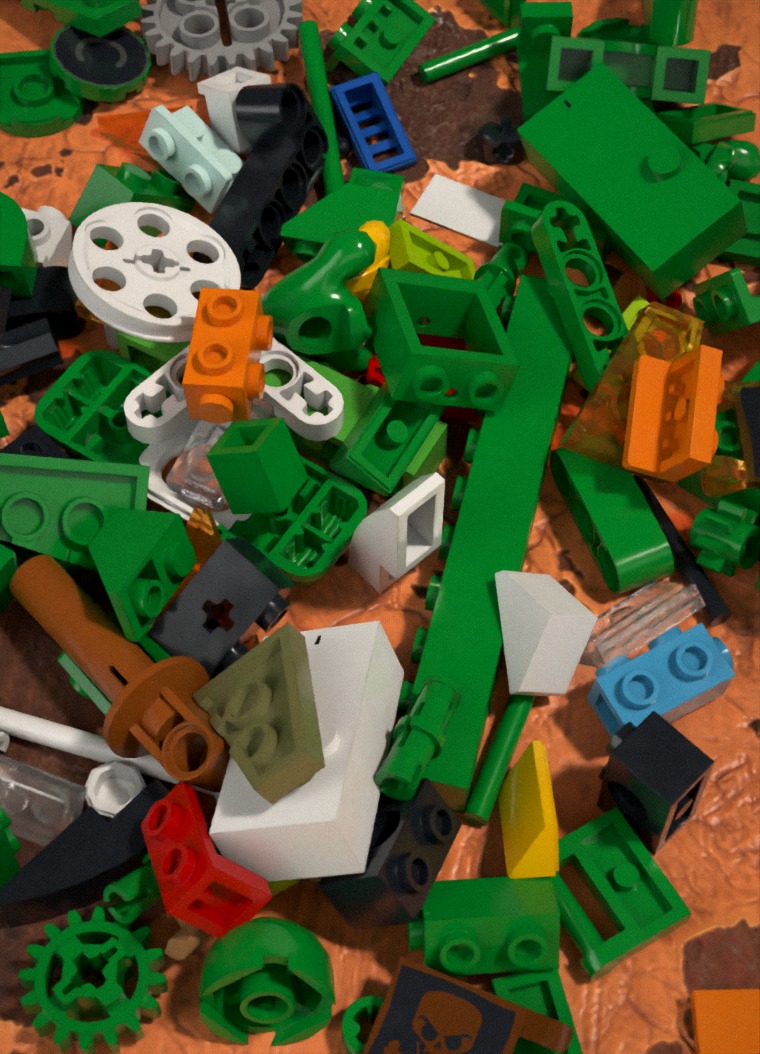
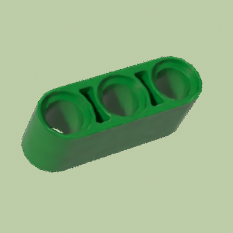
[550,433,674,595]

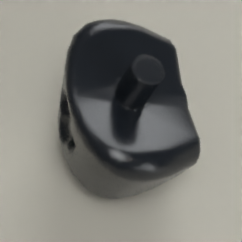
[478,116,527,165]

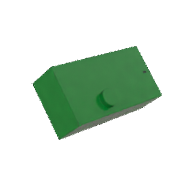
[517,62,748,301]

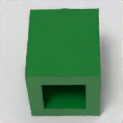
[206,417,309,516]

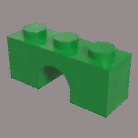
[545,35,711,105]

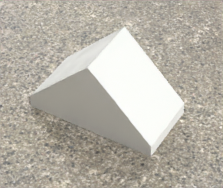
[495,570,598,696]

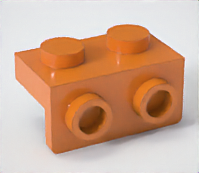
[622,344,724,483]

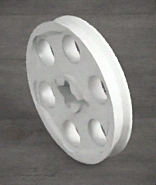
[68,202,241,343]

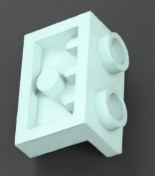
[139,105,244,214]

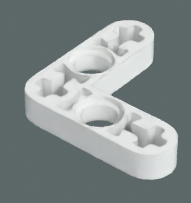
[124,337,344,444]

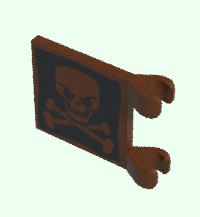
[362,956,573,1054]

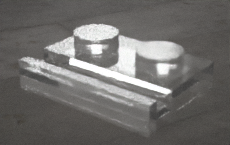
[578,581,706,669]

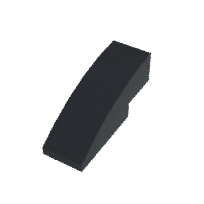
[0,778,170,928]

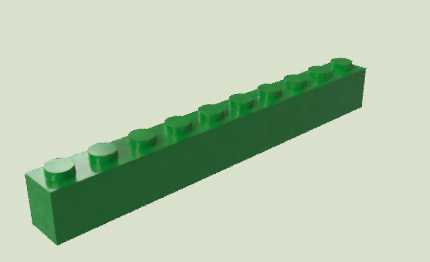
[388,274,586,814]

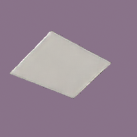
[410,173,506,248]

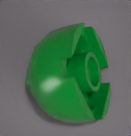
[199,916,335,1046]

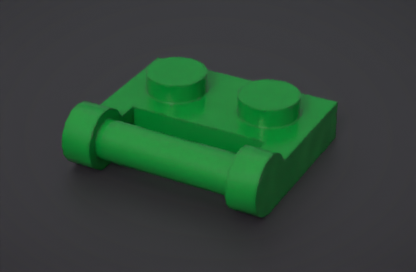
[550,806,691,980]

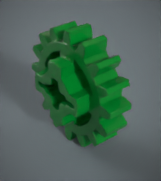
[18,906,169,1054]

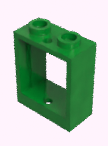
[363,267,520,411]

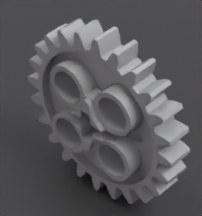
[140,0,303,82]

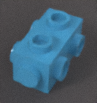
[587,623,736,739]

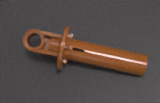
[10,554,231,793]

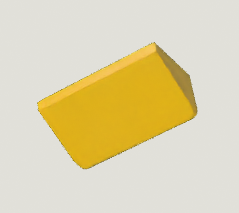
[498,740,559,879]

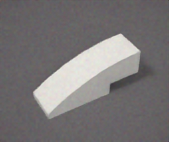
[348,472,445,594]

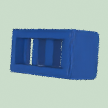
[329,71,417,174]

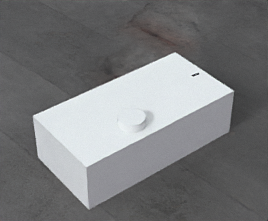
[209,620,404,882]

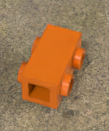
[182,287,273,424]

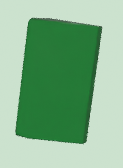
[328,381,446,497]

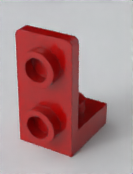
[141,781,273,939]

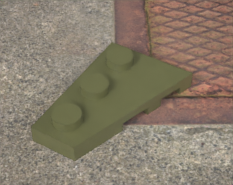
[192,622,325,804]

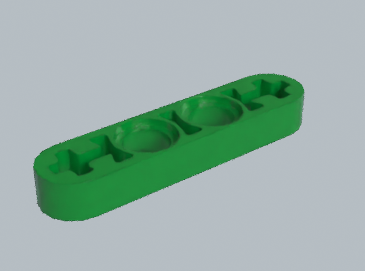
[531,200,638,405]

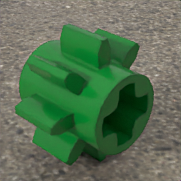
[689,499,760,577]

